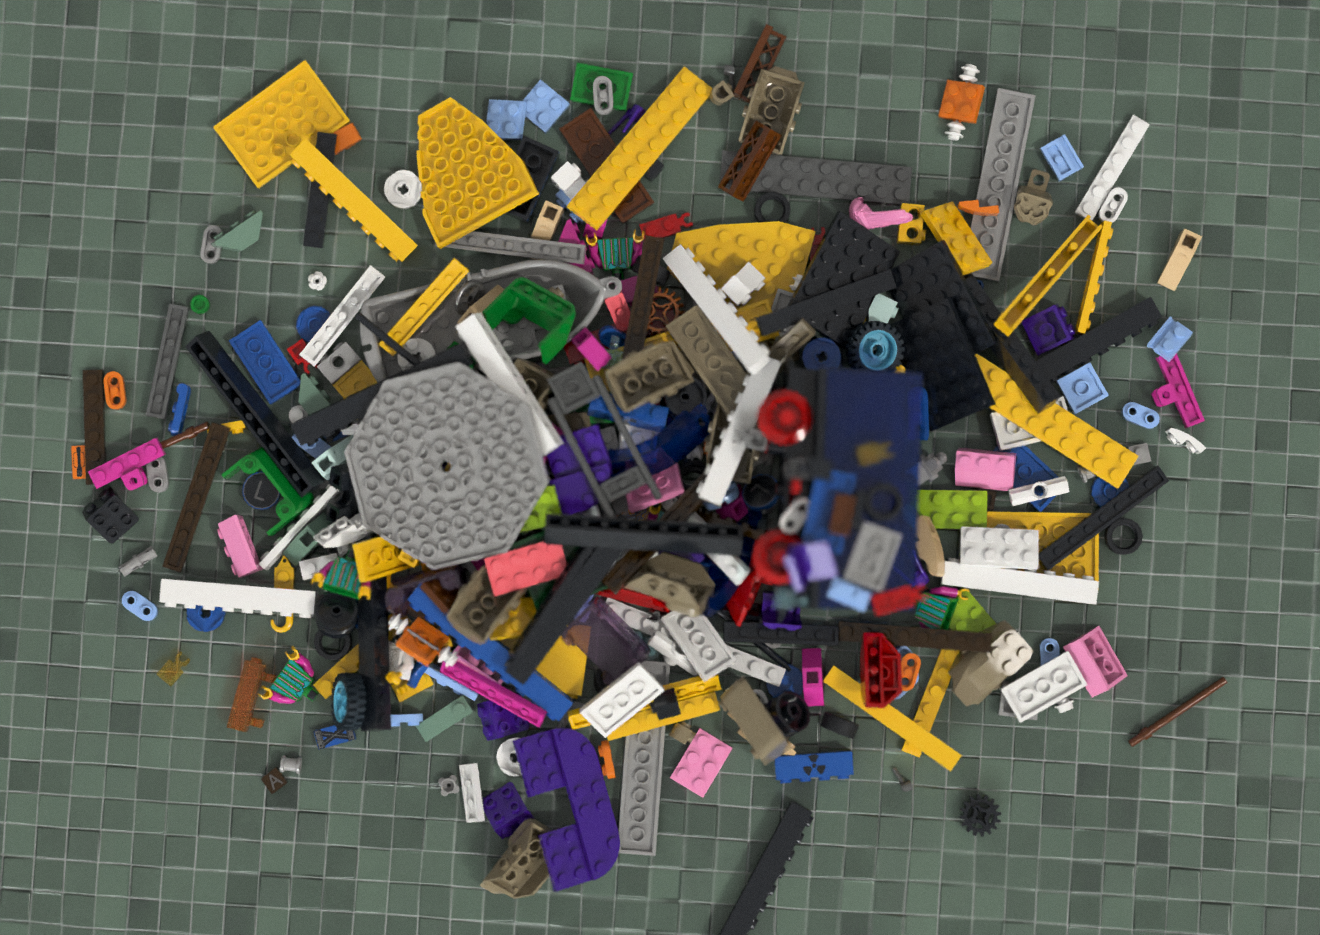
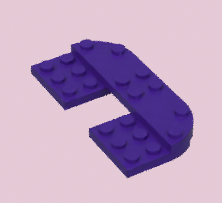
[547,424,612,515]
[512,728,620,892]

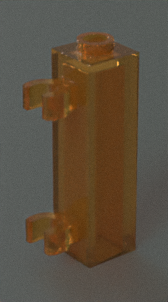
[227,657,277,732]

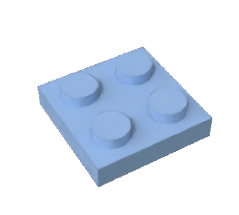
[523,79,570,134]
[486,99,527,140]
[1056,362,1109,415]

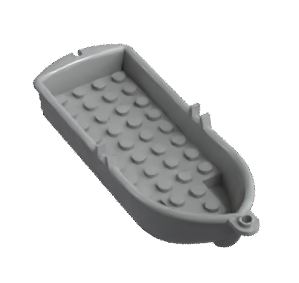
[360,260,622,382]

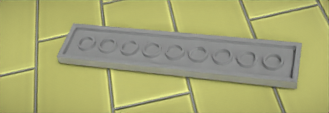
[970,88,1036,282]
[619,660,670,856]

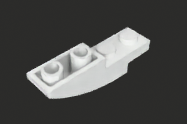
[313,513,373,548]

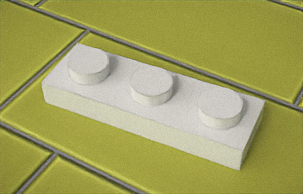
[459,763,485,823]

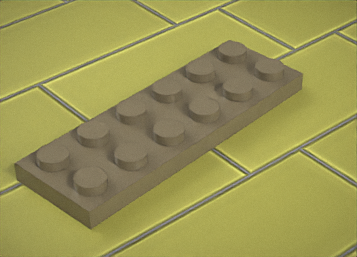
[666,304,747,417]

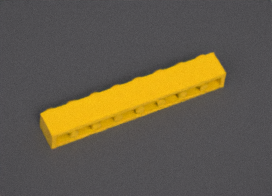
[290,138,418,262]

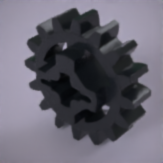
[959,794,1002,837]

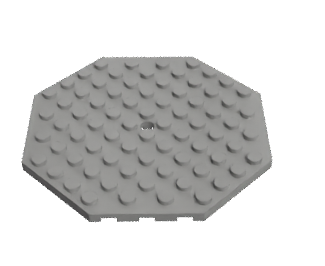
[344,362,550,570]

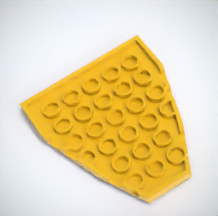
[417,97,539,249]
[667,221,816,339]

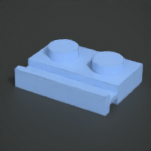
[1040,134,1084,182]
[1147,316,1193,362]

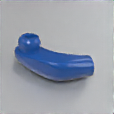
[407,660,430,688]

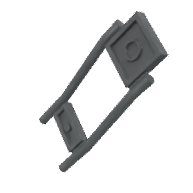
[547,362,663,518]

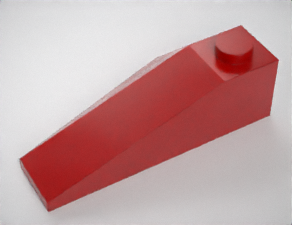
[726,566,763,627]

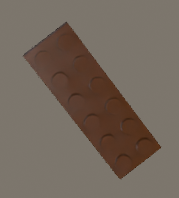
[559,108,654,224]

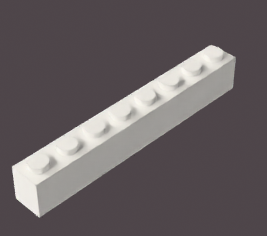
[662,244,771,375]
[456,312,564,457]
[697,357,782,507]
[940,558,1099,604]
[159,579,318,618]

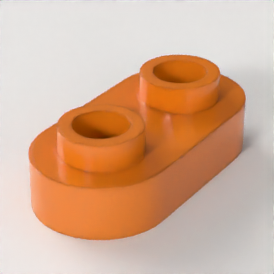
[104,371,126,410]
[901,653,921,691]
[598,740,616,779]

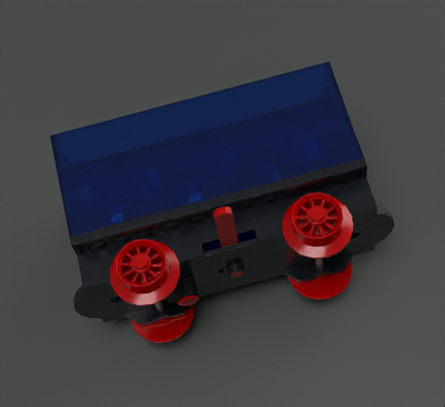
[746,357,922,623]

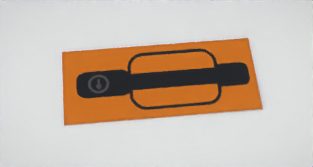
[71,445,86,479]

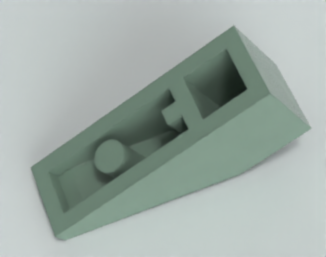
[416,695,475,742]

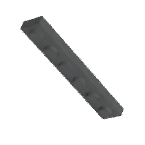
[145,303,189,420]

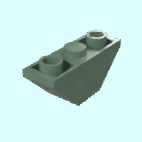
[211,210,263,252]
[298,373,331,415]
[283,513,333,567]

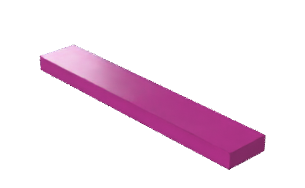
[439,661,547,728]

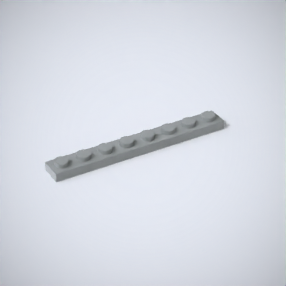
[434,231,586,265]

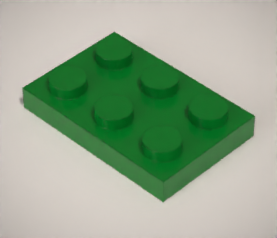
[570,63,633,111]

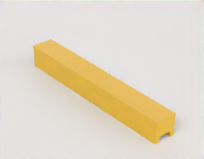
[993,215,1103,337]
[823,666,962,771]

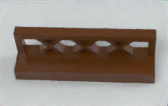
[733,24,786,103]
[718,120,782,202]

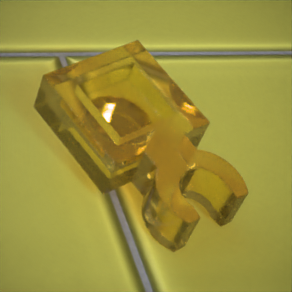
[856,442,893,466]
[156,652,190,687]

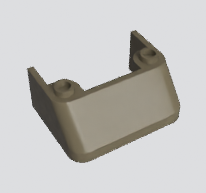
[719,676,791,766]

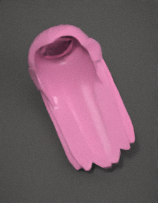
[849,197,913,230]

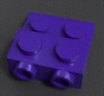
[1022,304,1076,356]

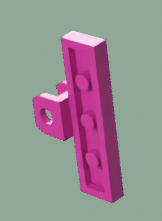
[1151,354,1205,428]
[88,438,166,491]

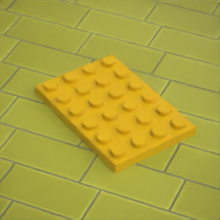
[213,60,351,189]
[987,512,1099,588]

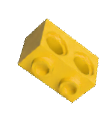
[897,203,926,246]

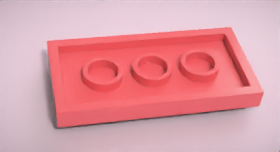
[484,541,567,596]

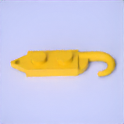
[270,555,295,633]

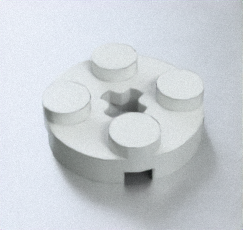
[384,170,422,209]
[397,338,436,370]
[496,737,522,777]

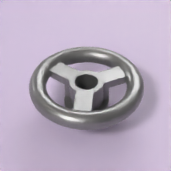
[454,280,485,316]

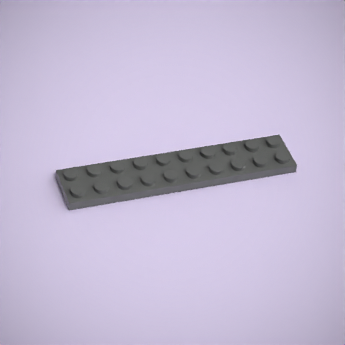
[719,150,912,205]

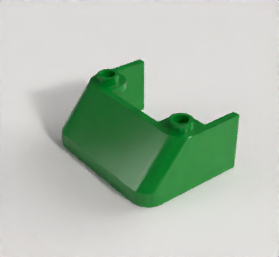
[482,277,576,365]
[221,447,315,536]

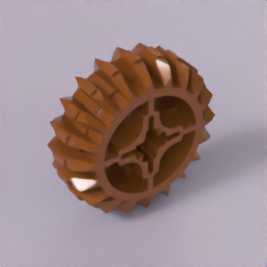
[646,287,685,337]

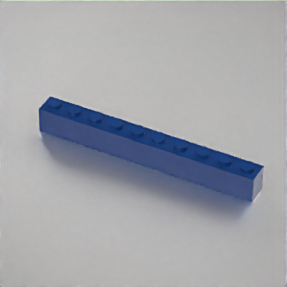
[407,581,575,721]

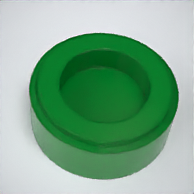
[190,295,210,314]

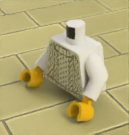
[356,633,414,684]

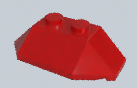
[595,588,670,613]
[860,632,902,708]

